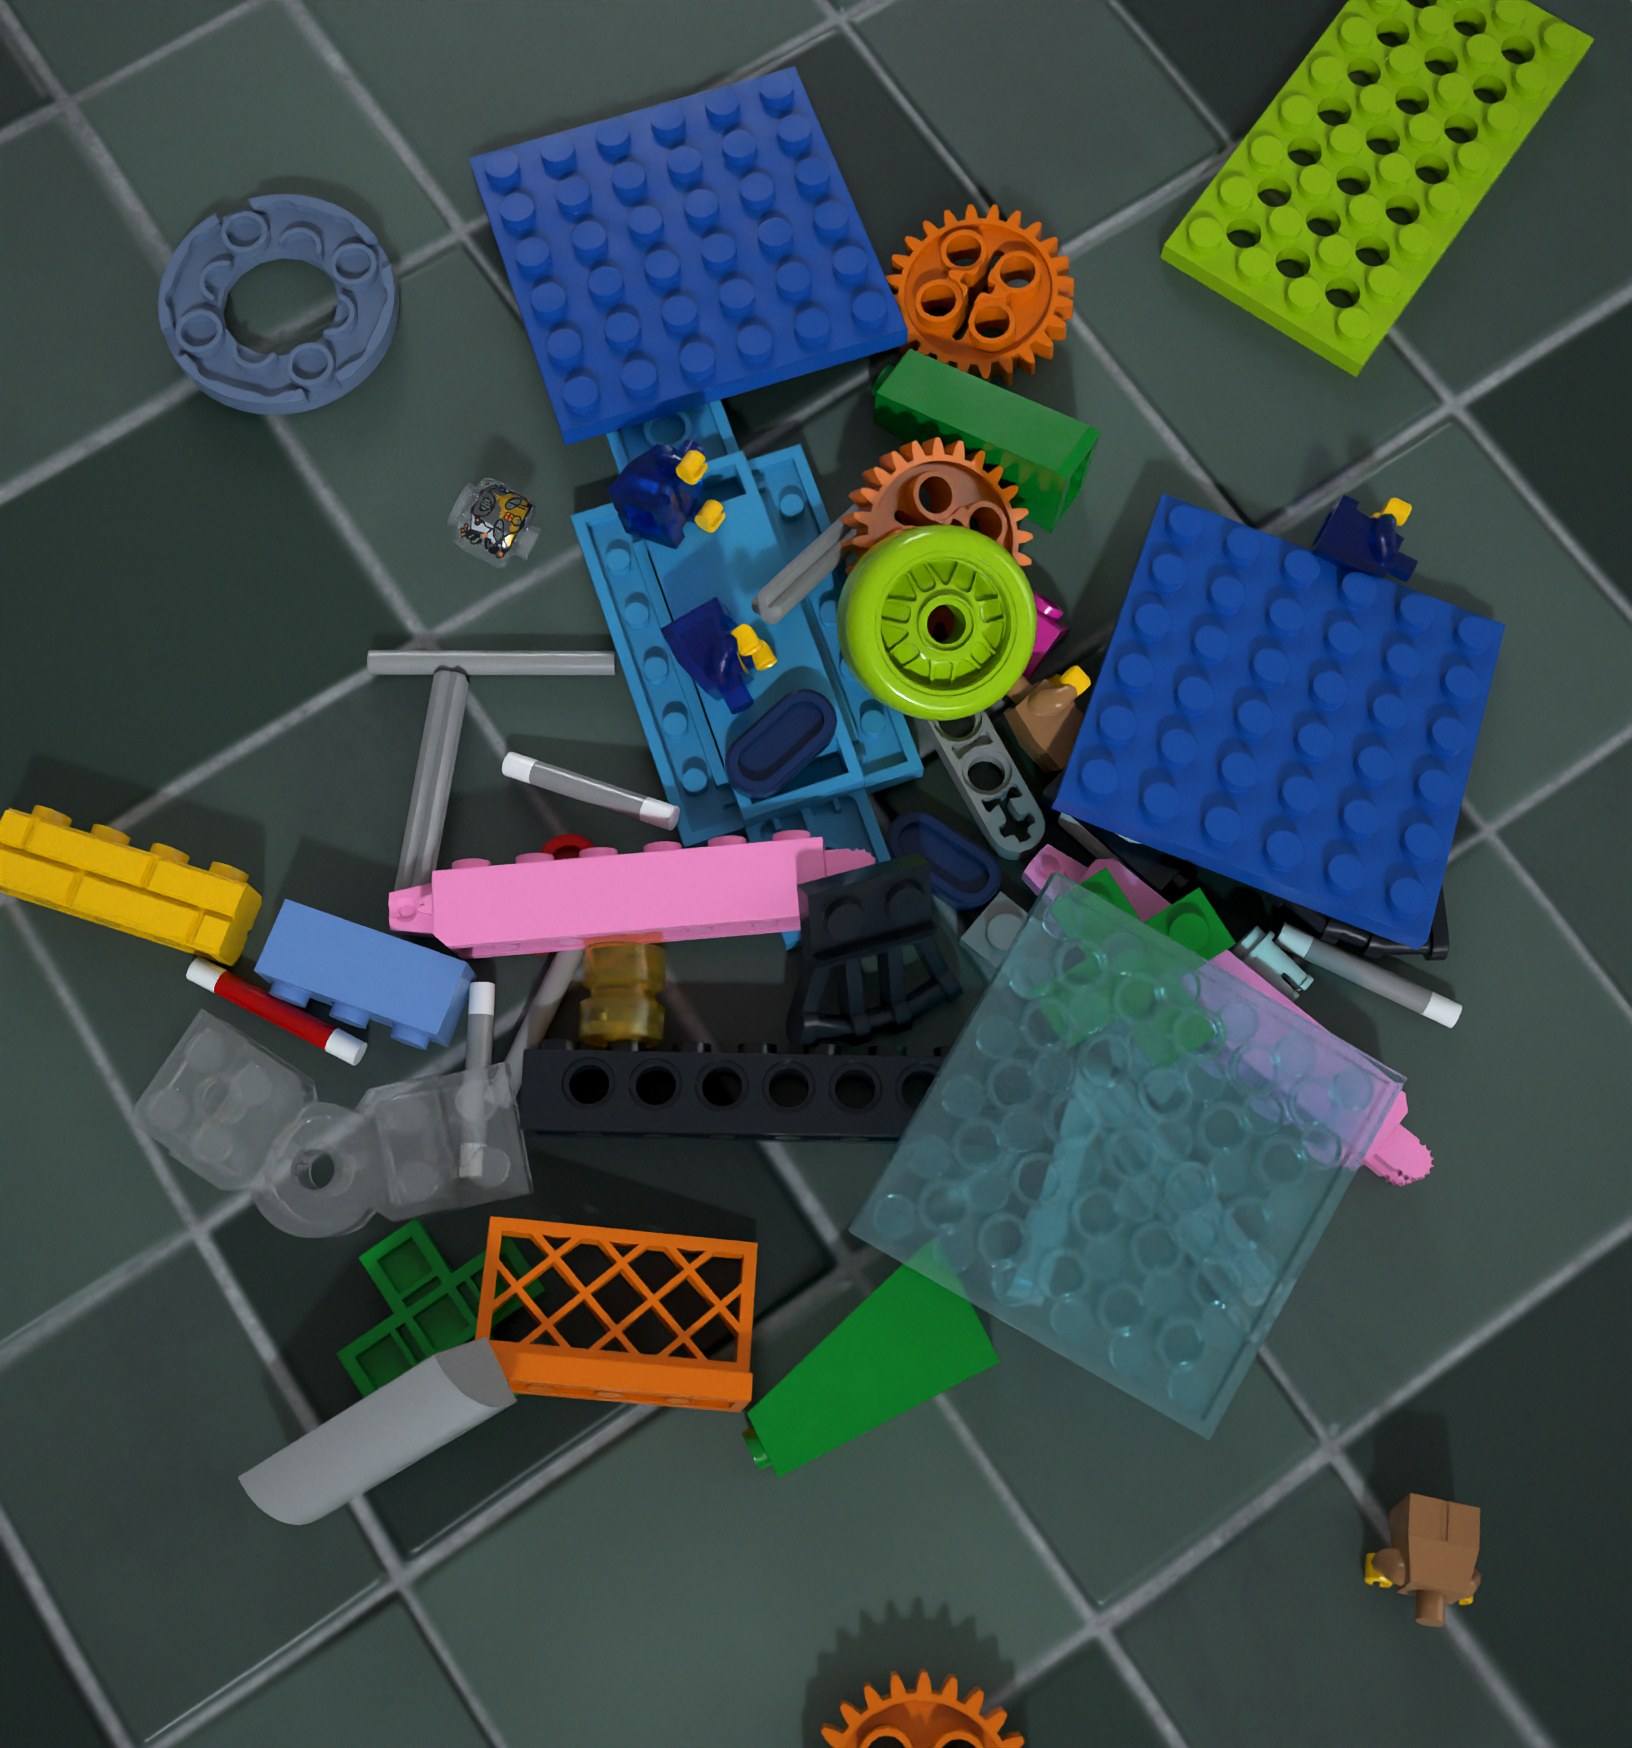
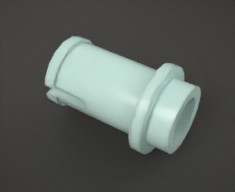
[1230,925,1314,1002]

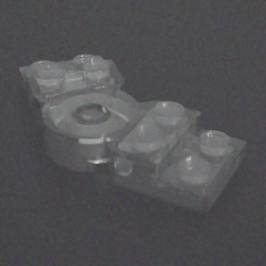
[126,1008,534,1238]

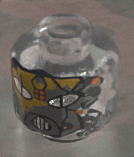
[446,477,542,569]

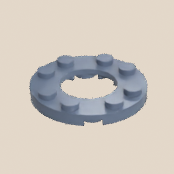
[158,194,399,415]

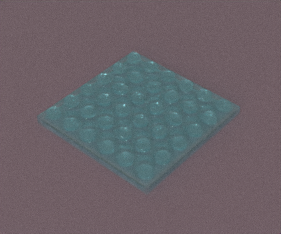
[848,872,1407,1440]

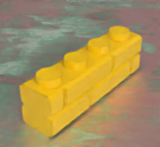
[0,805,262,968]

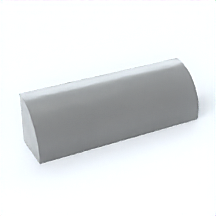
[238,1336,517,1525]

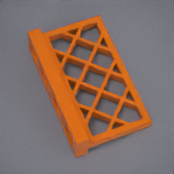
[475,1216,758,1413]

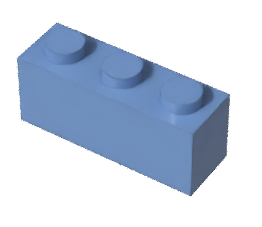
[254,899,477,1050]

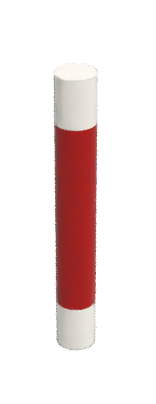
[186,956,367,1066]

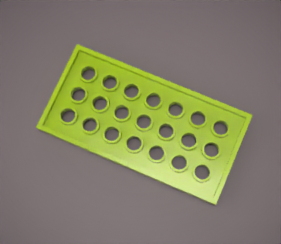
[1160,0,1595,377]

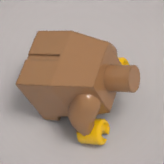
[1003,665,1091,774]
[1364,1493,1481,1627]

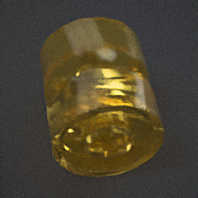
[578,941,667,1048]

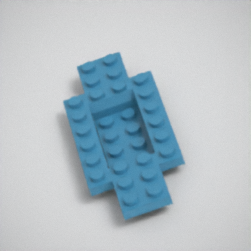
[570,400,924,950]

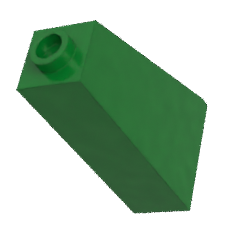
[872,349,1100,533]
[741,1237,1001,1478]

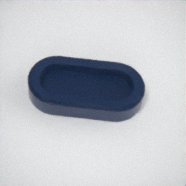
[725,689,837,800]
[885,811,1001,912]

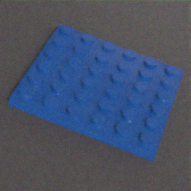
[469,66,908,446]
[1051,493,1506,950]

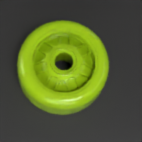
[837,524,1037,721]

